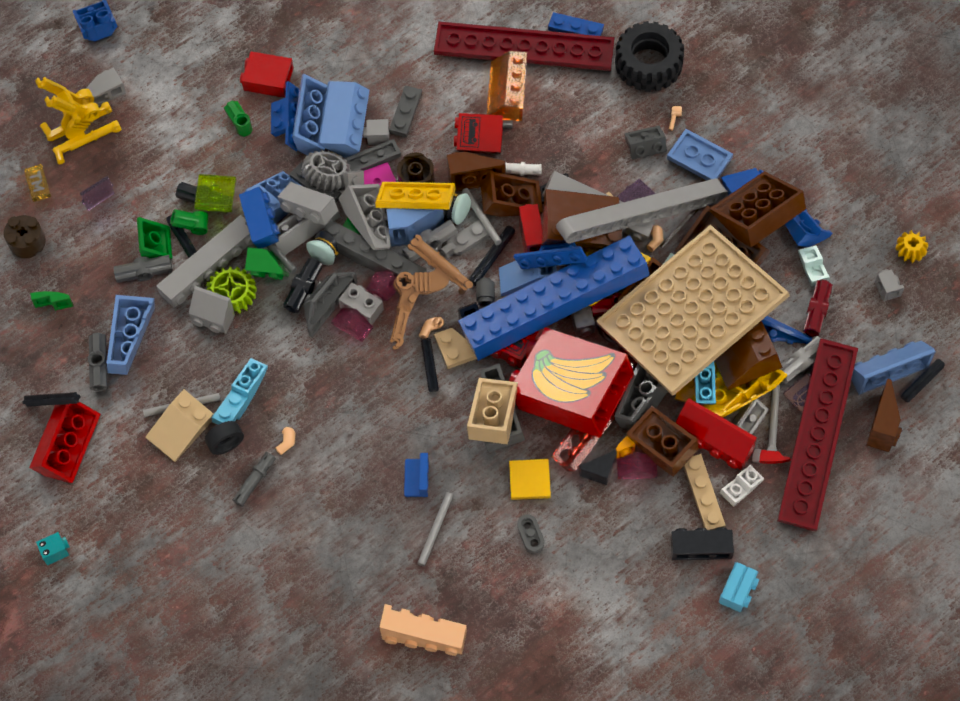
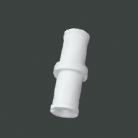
[505,162,542,177]

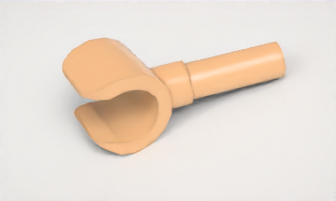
[669,106,682,131]

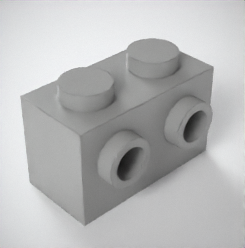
[338,283,384,326]

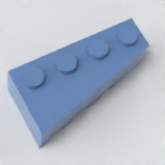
[107,295,155,375]

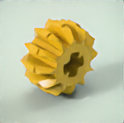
[895,230,928,263]

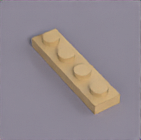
[683,454,726,530]

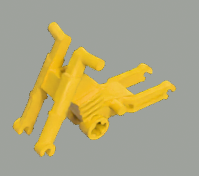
[35,77,122,164]

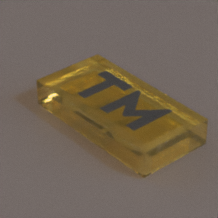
[24,164,51,202]

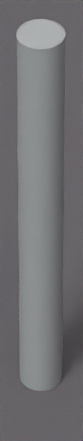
[462,188,502,245]
[143,393,221,417]
[417,492,453,566]

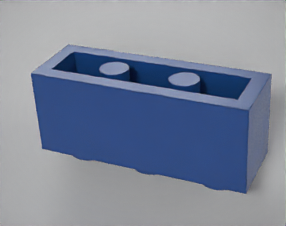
[239,187,280,249]

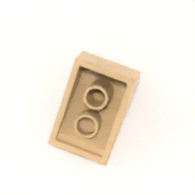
[467,378,518,444]
[145,389,214,462]

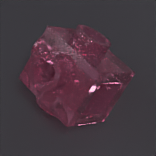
[366,271,396,301]

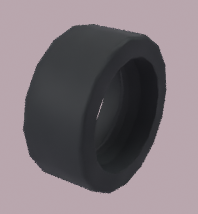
[205,421,244,455]

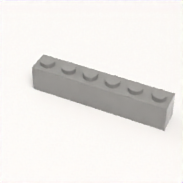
[542,171,655,241]
[156,215,253,308]

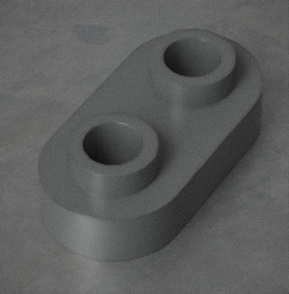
[517,514,544,554]

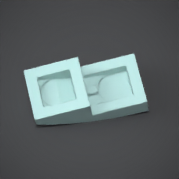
[798,245,830,287]

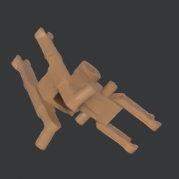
[390,234,473,350]

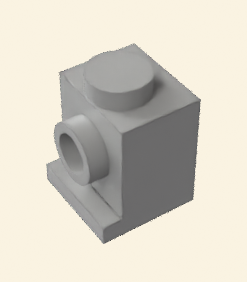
[875,269,904,301]

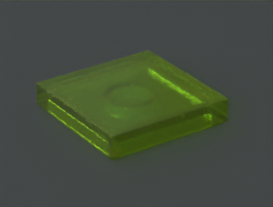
[194,174,236,212]

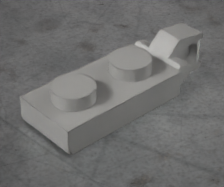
[441,220,490,259]

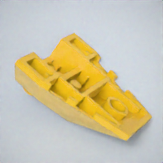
[692,363,787,418]

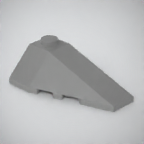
[339,184,391,250]

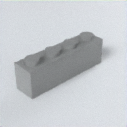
[274,193,341,255]

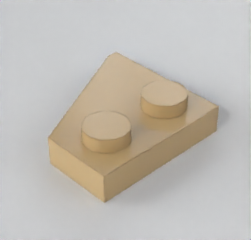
[434,328,477,369]

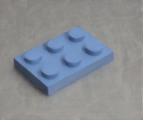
[667,129,733,180]

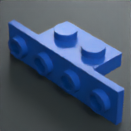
[271,81,299,152]
[513,242,588,269]

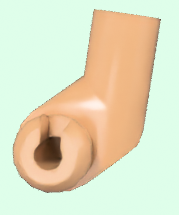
[646,225,664,252]
[419,317,444,339]
[275,427,296,455]

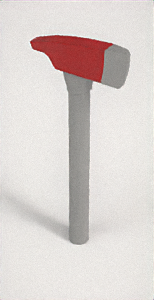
[752,384,791,464]

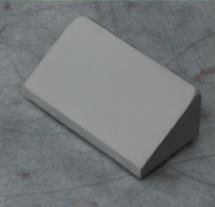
[732,399,769,434]

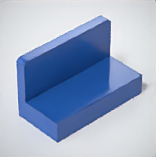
[404,453,429,497]

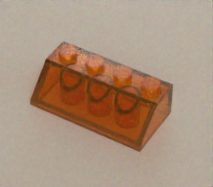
[486,51,527,121]

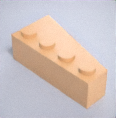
[380,604,467,656]

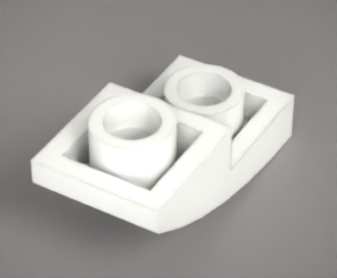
[720,465,764,507]

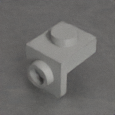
[340,170,364,193]

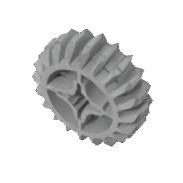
[301,150,351,192]

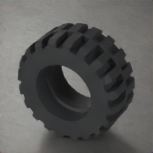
[615,21,684,92]

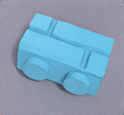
[719,562,760,612]

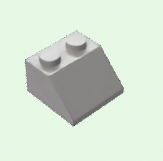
[189,286,235,334]

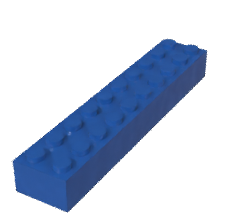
[458,235,649,361]

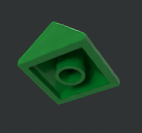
[137,217,172,260]

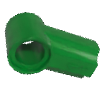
[224,100,253,137]
[170,209,208,235]

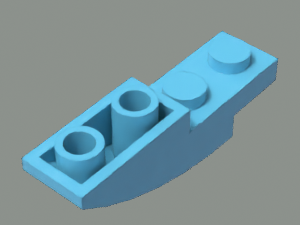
[212,358,268,424]
[694,361,716,404]

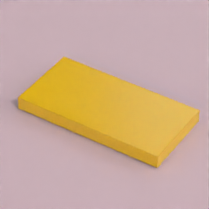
[375,182,456,210]

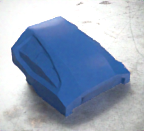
[72,0,117,41]

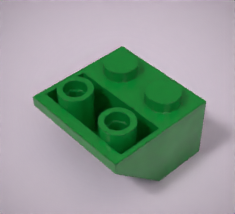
[245,247,289,280]

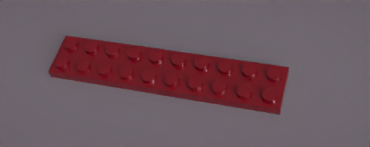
[434,21,615,71]
[777,338,858,532]

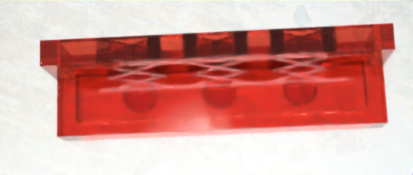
[551,408,617,472]

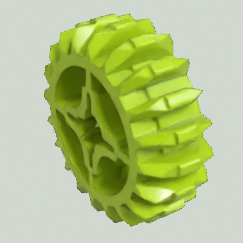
[206,266,257,314]

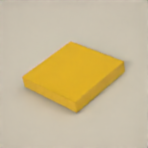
[509,459,551,500]

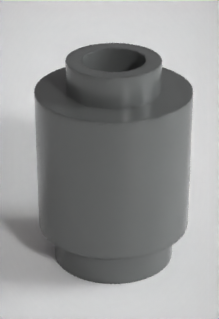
[476,278,495,307]

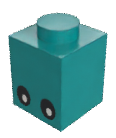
[36,532,70,565]

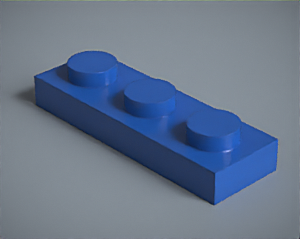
[548,12,604,36]

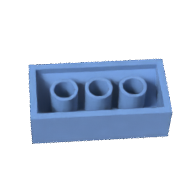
[292,74,327,155]
[318,81,369,158]
[851,341,936,395]

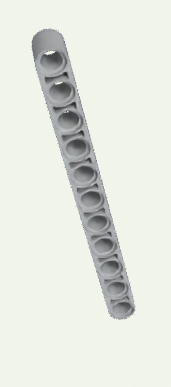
[556,179,728,243]

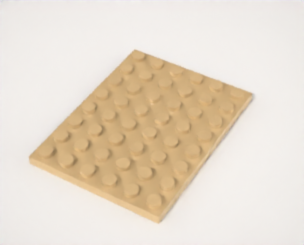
[596,225,789,396]

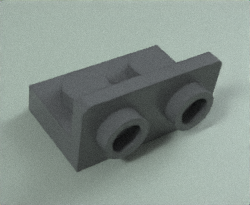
[624,125,667,159]

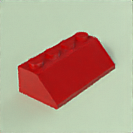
[676,398,757,470]
[29,402,101,483]

